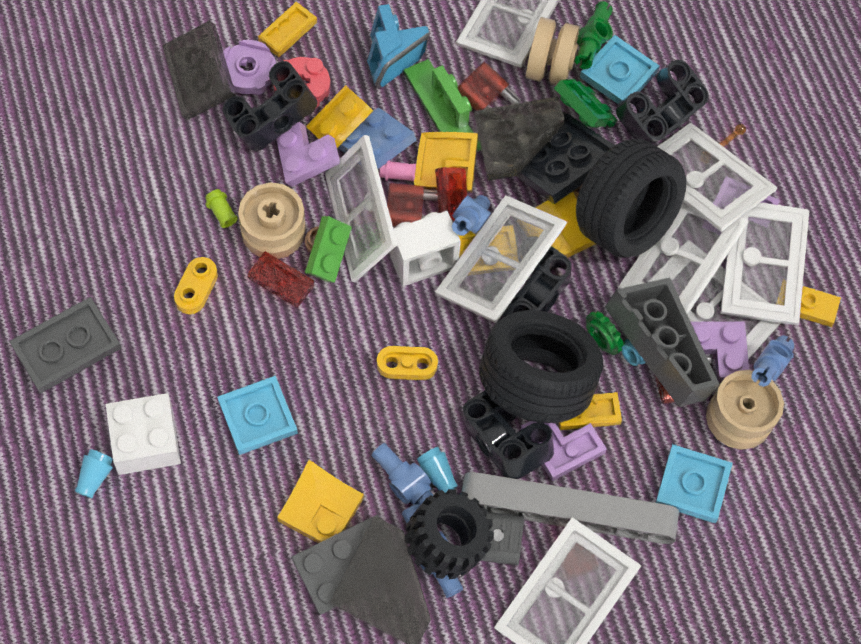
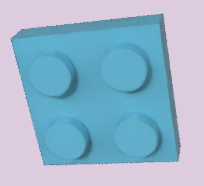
[580,35,660,104]
[217,376,298,455]
[655,444,733,524]

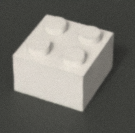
[390,211,461,286]
[106,393,181,475]

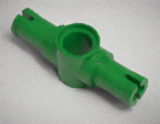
[574,1,613,69]

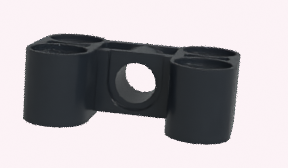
[616,60,709,144]
[222,61,317,151]
[484,237,572,321]
[463,391,554,479]

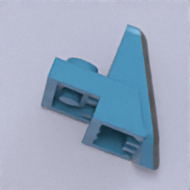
[367,4,430,88]

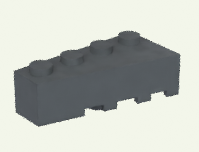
[605,277,719,407]

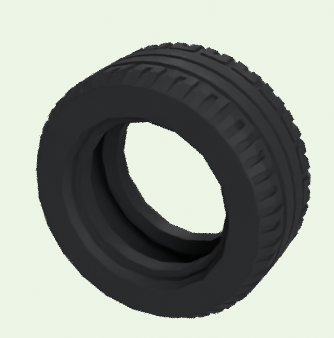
[576,139,686,258]
[479,310,604,423]

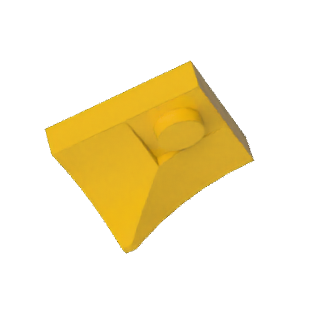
[414,132,478,193]
[517,192,596,258]
[277,460,364,543]

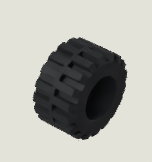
[404,489,494,580]

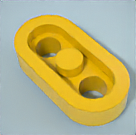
[174,257,218,314]
[377,346,438,380]

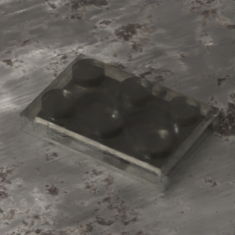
[162,20,236,120]

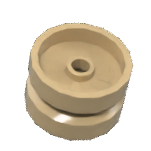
[526,17,580,86]
[238,183,306,260]
[706,370,784,450]

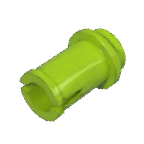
[205,189,238,228]

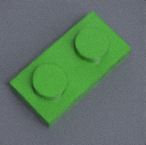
[305,216,352,283]

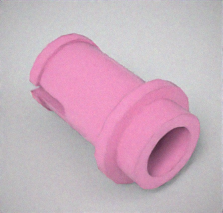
[380,160,416,182]

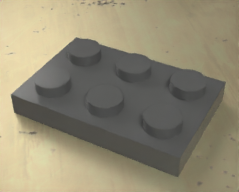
[9,297,122,394]
[291,514,406,615]

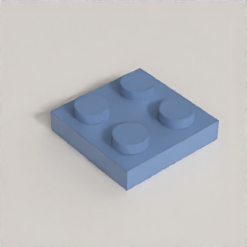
[338,107,417,169]

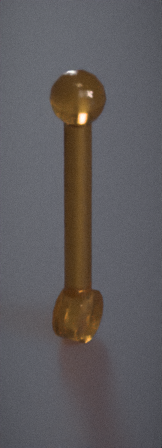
[700,124,746,164]

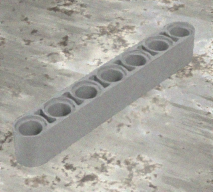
[461,472,679,544]

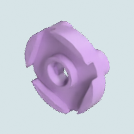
[219,40,276,95]

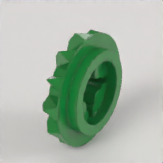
[586,311,624,355]

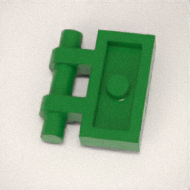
[554,79,618,128]

